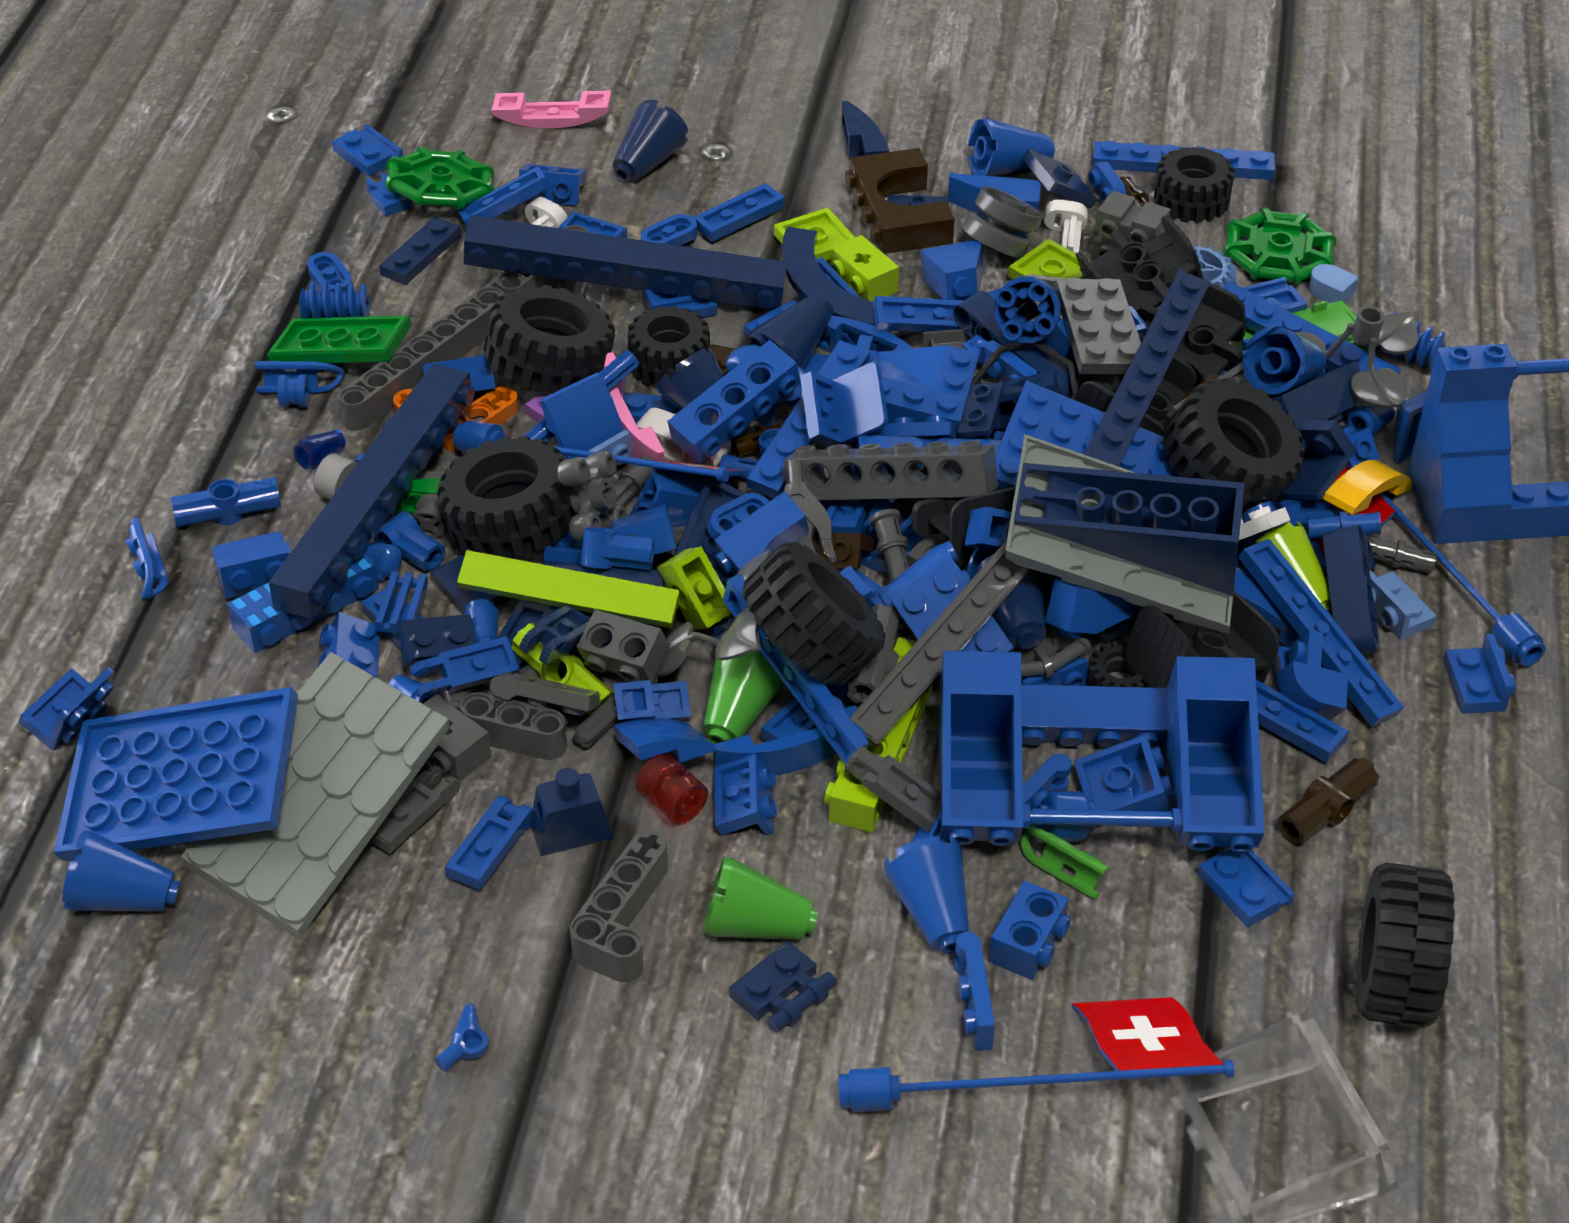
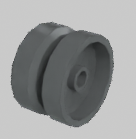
[963,186,1044,258]

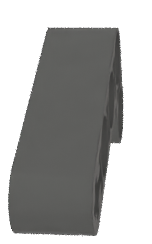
[570,829,668,982]

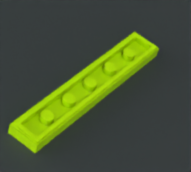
[457,550,680,628]

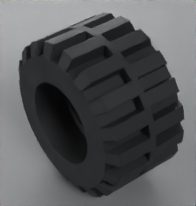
[1154,147,1235,222]
[628,306,710,386]

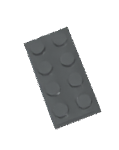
[1054,278,1141,374]

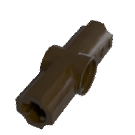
[1277,757,1380,845]

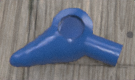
[435,1003,489,1071]

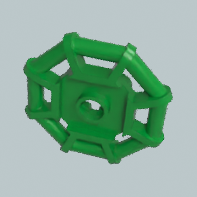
[385,147,494,210]
[1223,207,1337,286]

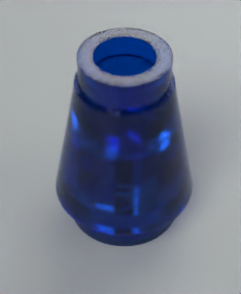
[293,430,346,469]

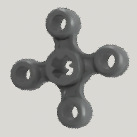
[557,451,628,542]

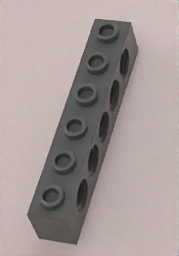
[783,440,999,500]

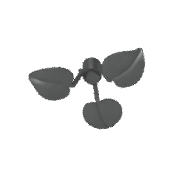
[1294,306,1418,408]
[656,549,773,680]

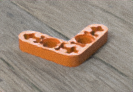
[393,387,519,451]

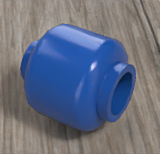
[1037,791,1096,842]

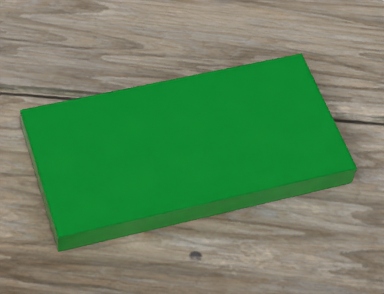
[267,316,412,363]

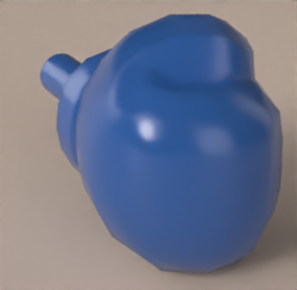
[364,542,402,582]

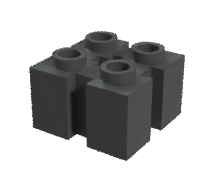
[1091,190,1170,261]

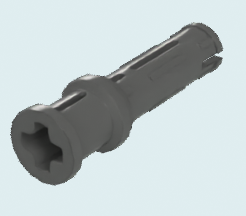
[869,509,910,582]

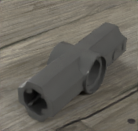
[847,603,900,703]

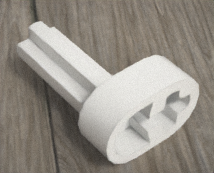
[525,197,568,228]
[1044,200,1088,253]

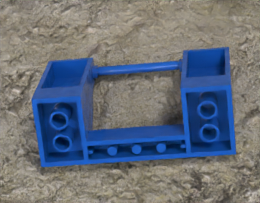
[1407,344,1569,544]
[937,651,1265,852]

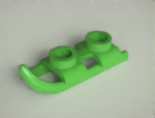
[1021,825,1109,899]

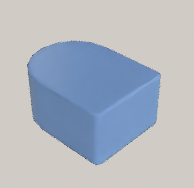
[1309,264,1359,303]

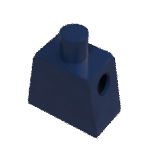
[531,768,613,856]

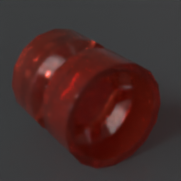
[635,753,709,825]

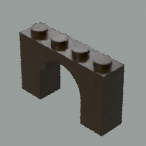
[845,148,955,254]

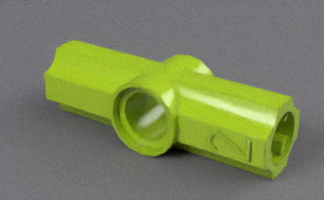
[511,623,614,716]

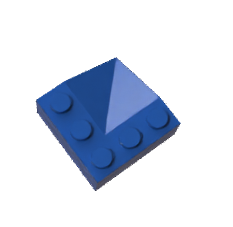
[873,345,979,434]

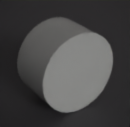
[314,453,358,500]

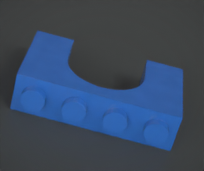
[714,491,874,608]

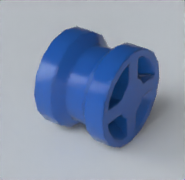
[277,375,310,408]

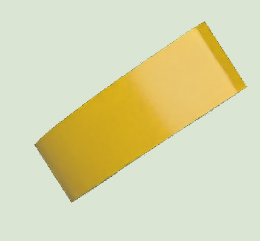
[1323,460,1414,515]

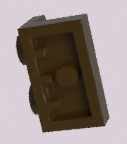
[812,532,874,570]

